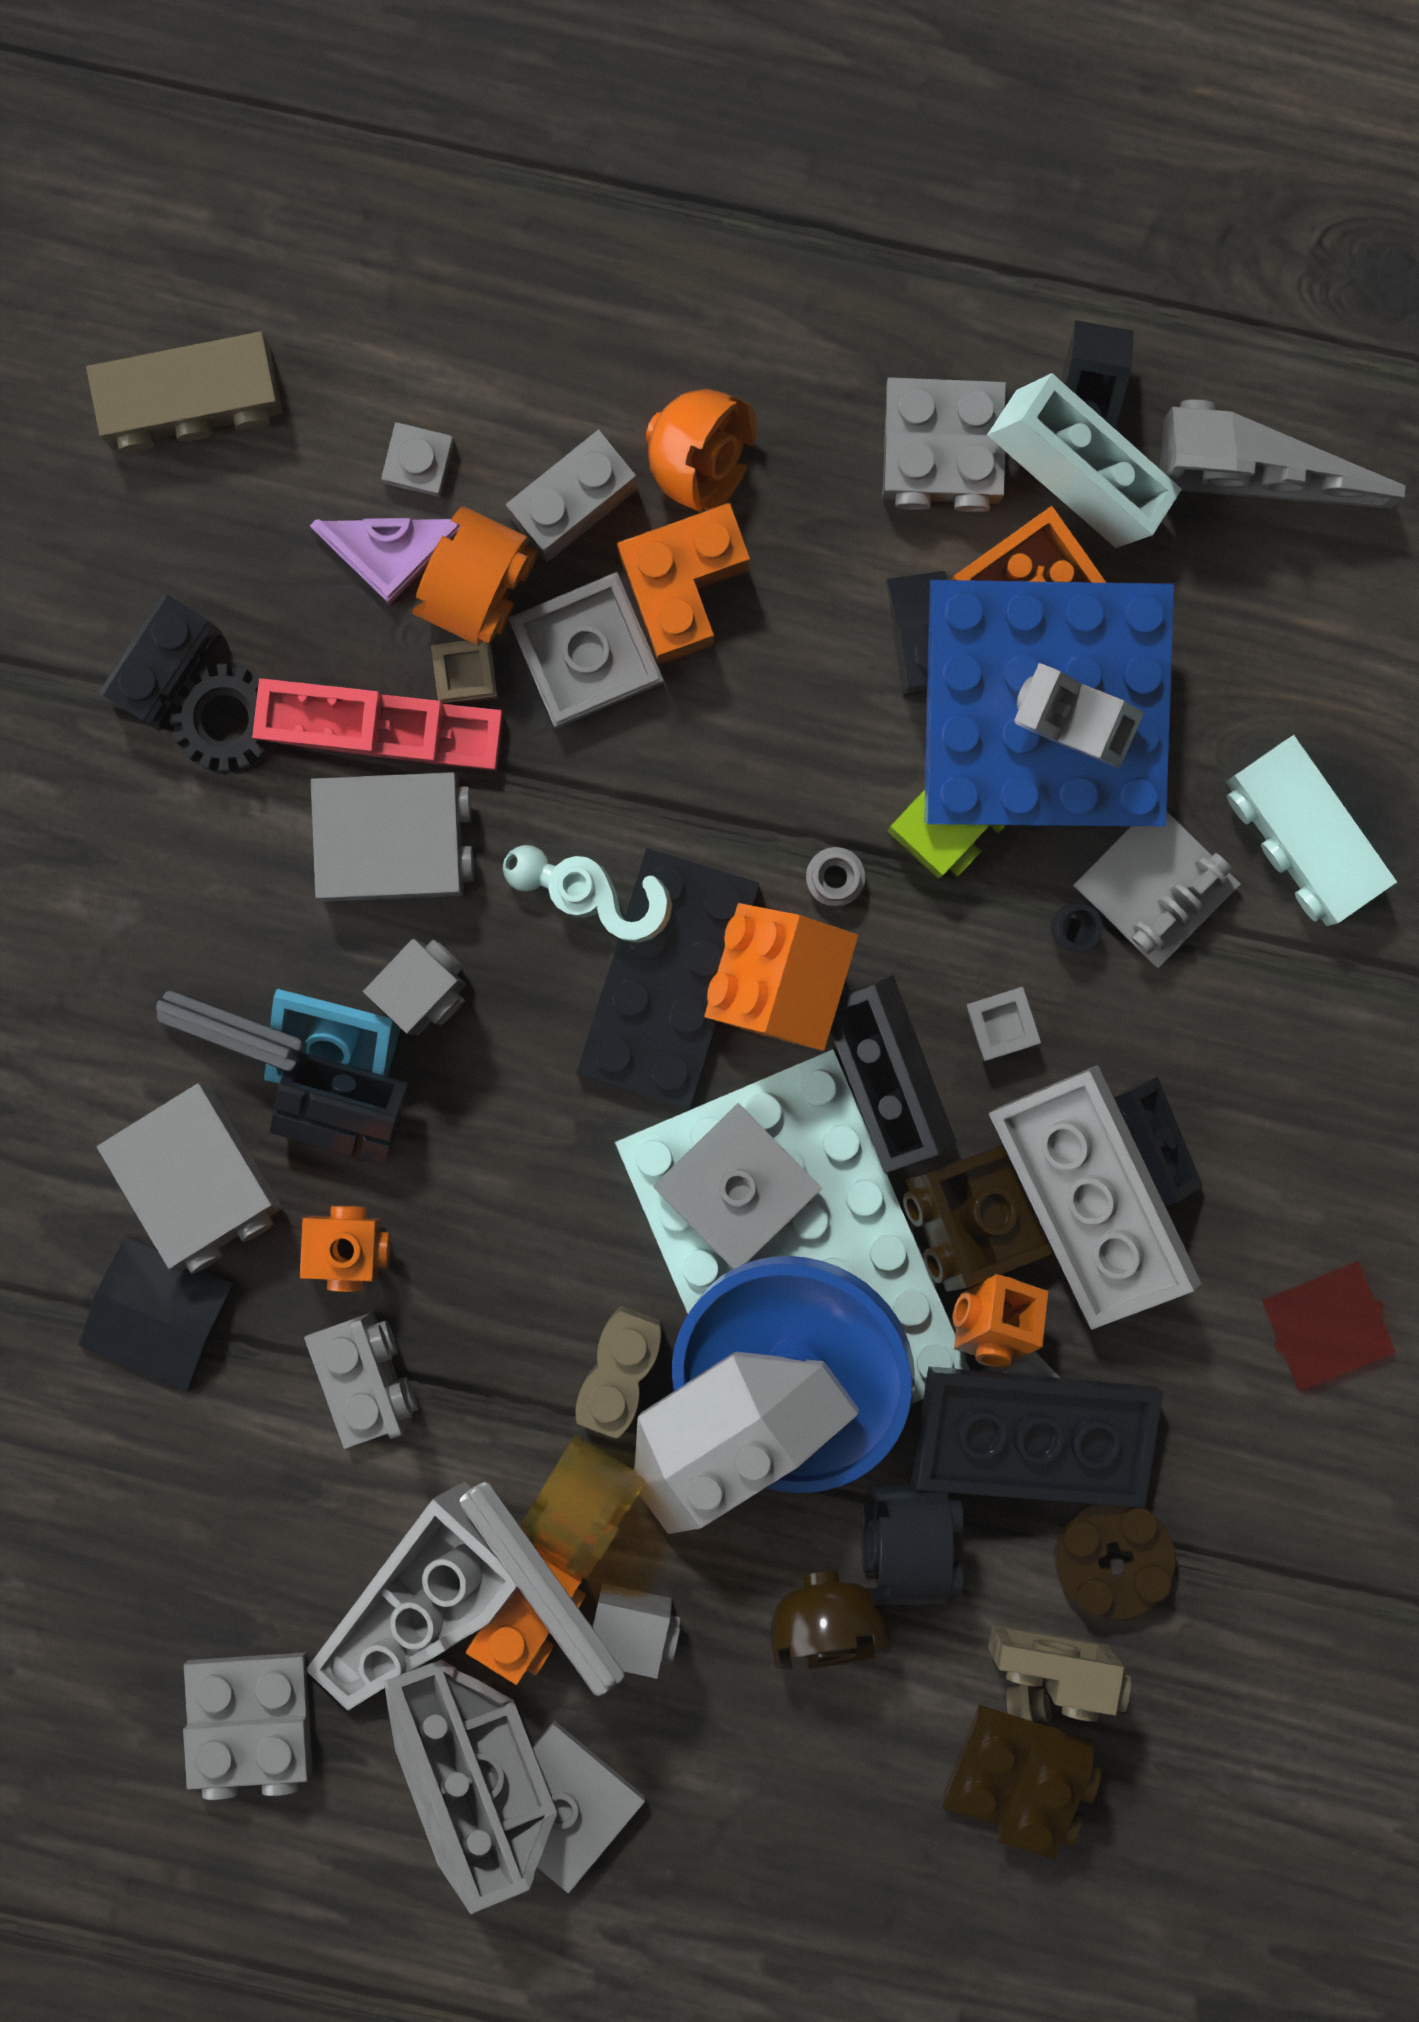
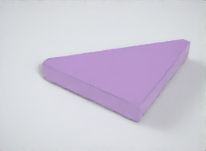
[310,518,461,605]

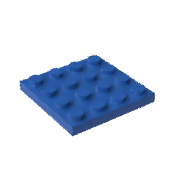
[924,580,1174,827]

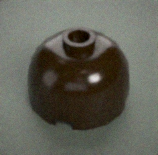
[771,1571,892,1670]

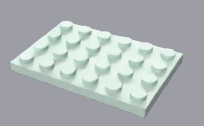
[615,1049,970,1404]

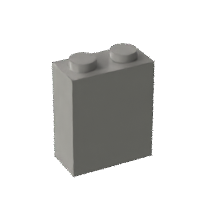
[311,772,474,902]
[96,1083,283,1274]

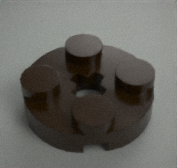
[1054,1504,1176,1620]

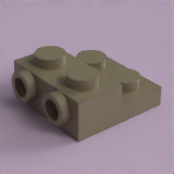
[988,1624,1131,1721]

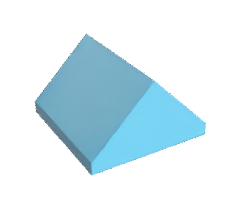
[264,989,400,1084]

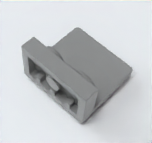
[304,1311,418,1449]

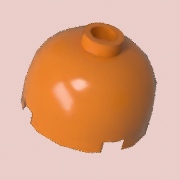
[646,389,757,512]

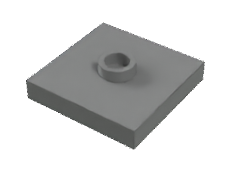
[508,572,664,729]
[653,1103,822,1269]
[532,1720,645,1893]

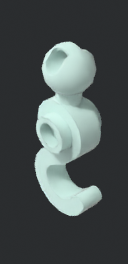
[503,845,672,943]

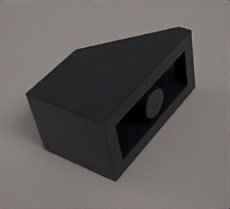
[1061,320,1134,430]
[886,571,947,697]

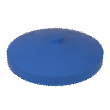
[672,1256,915,1493]

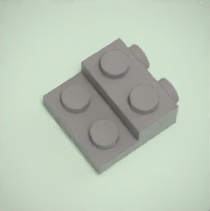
[882,378,1006,512]
[183,1652,313,1800]

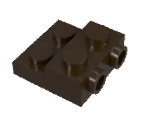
[903,1144,1054,1292]
[942,1705,1101,1860]

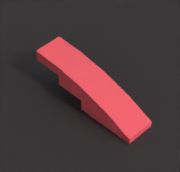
[252,678,504,771]

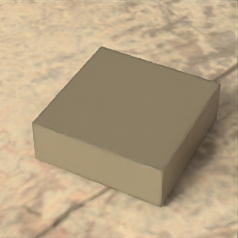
[431,640,498,705]

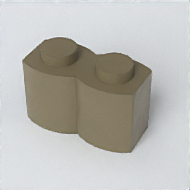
[576,1306,662,1439]

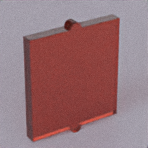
[1261,1261,1396,1391]

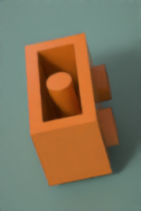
[466,1540,586,1685]

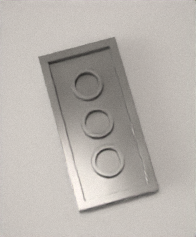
[989,1065,1202,1330]

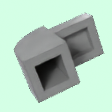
[1014,663,1144,769]

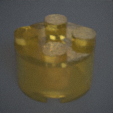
[520,1434,646,1580]

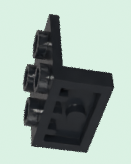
[1113,1077,1203,1207]

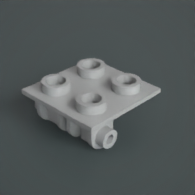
[1073,811,1241,968]

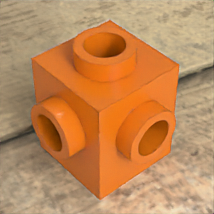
[300,1206,391,1292]
[953,1274,1048,1368]

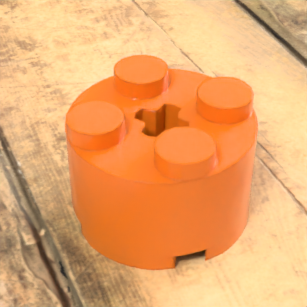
[412,506,539,646]

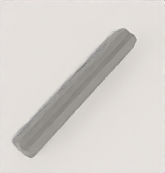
[459,1482,625,1696]

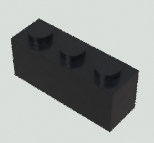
[830,975,956,1173]

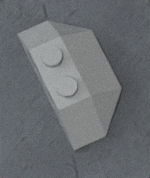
[633,1352,860,1534]
[384,1659,557,1914]

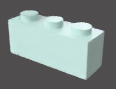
[987,373,1182,548]
[1225,735,1397,926]

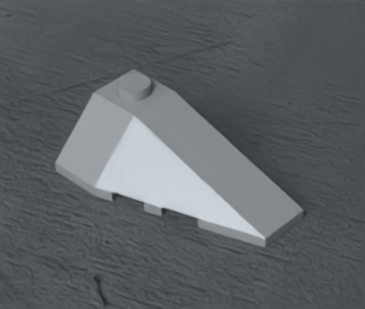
[1160,400,1406,509]
[306,1482,518,1710]

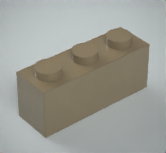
[86,331,283,453]

